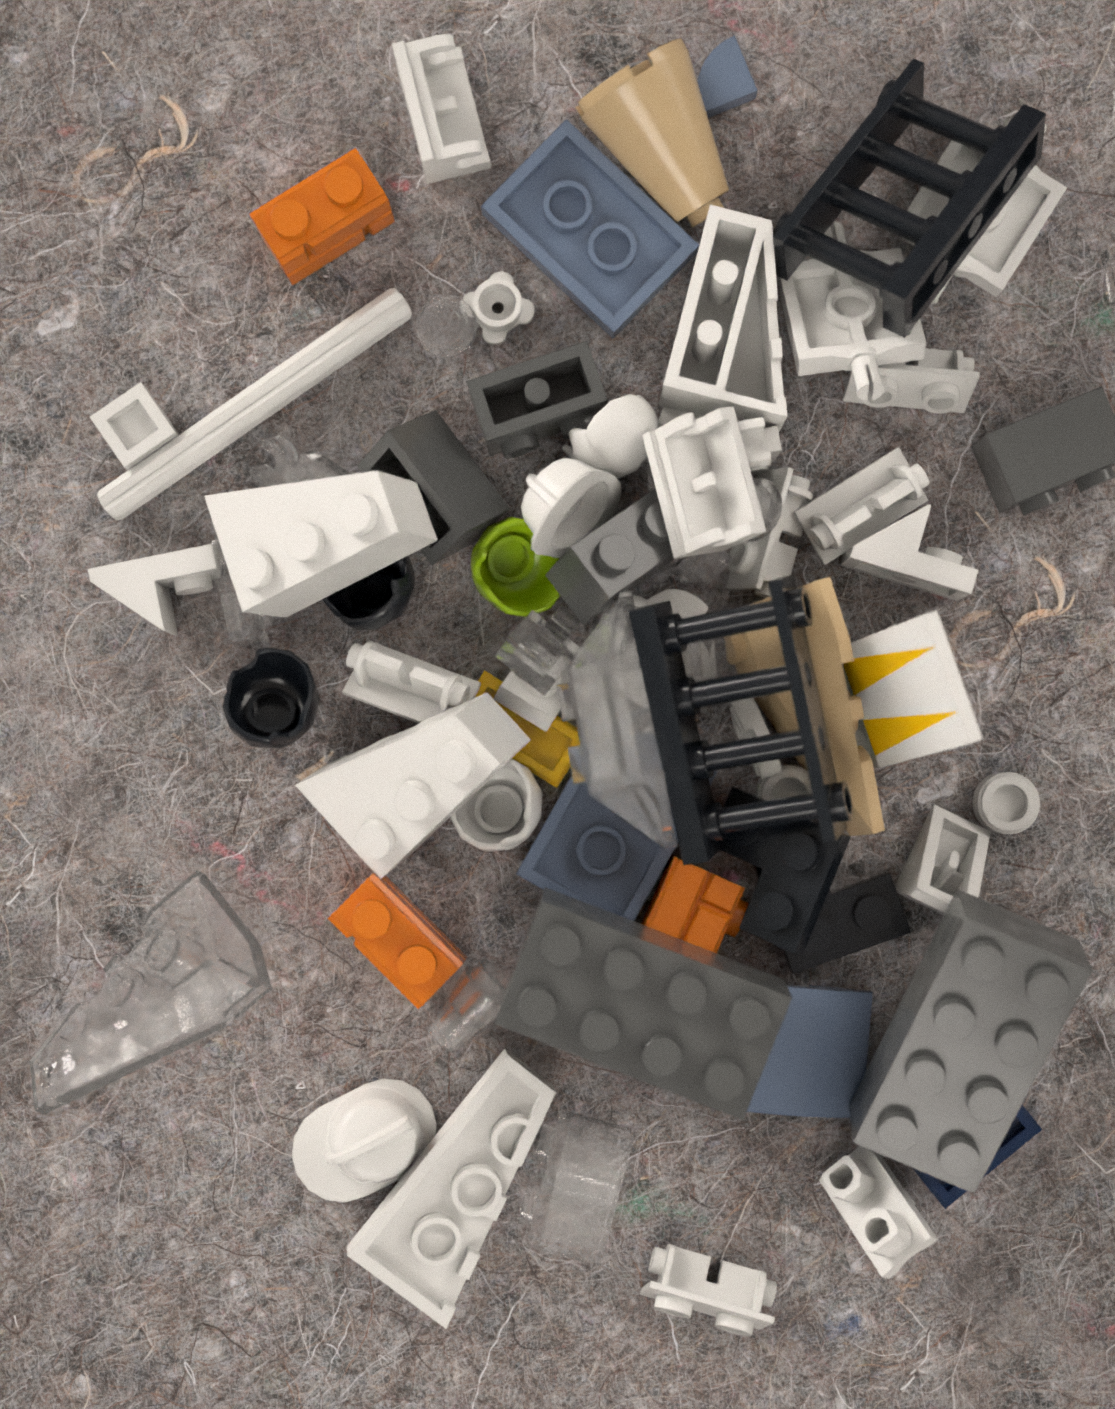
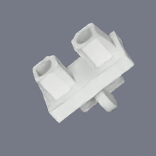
[819,1146,938,1279]

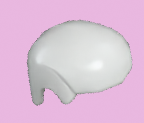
[562,394,658,479]
[451,759,542,852]

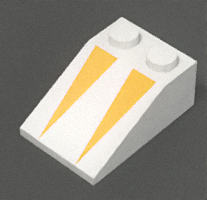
[842,610,983,768]

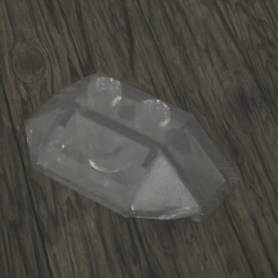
[556,591,677,849]

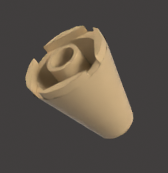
[576,38,729,228]

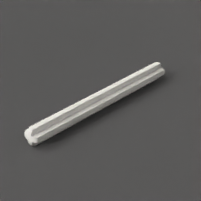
[97,288,412,520]

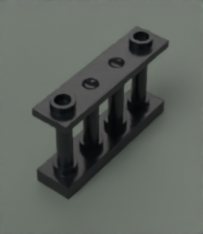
[773,58,1046,338]
[628,574,853,865]

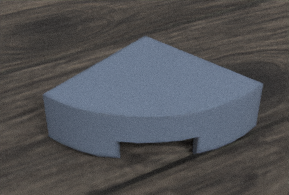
[698,35,758,118]

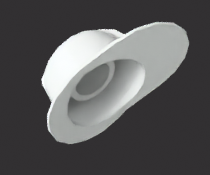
[521,458,621,558]
[292,1078,437,1203]

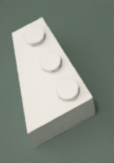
[659,205,788,432]
[204,471,438,618]
[295,692,531,879]

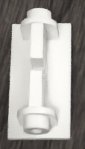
[843,348,980,414]
[794,447,929,565]
[726,467,813,599]
[342,640,481,723]
[640,1244,777,1337]

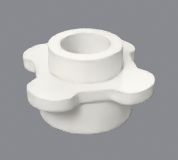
[461,271,534,345]

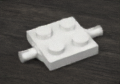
[898,124,1067,304]
[777,221,926,401]

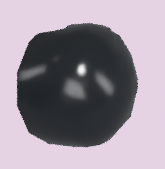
[323,556,415,630]
[222,648,320,748]

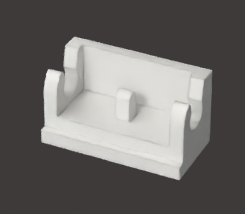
[392,34,491,184]
[642,406,766,559]

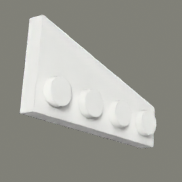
[347,1049,556,1329]

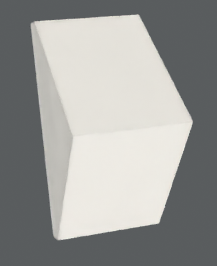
[895,805,991,916]

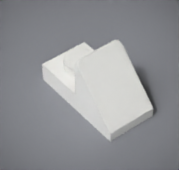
[840,504,978,601]
[88,544,229,636]

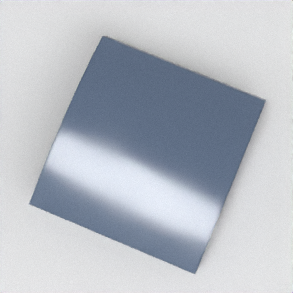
[747,985,873,1118]

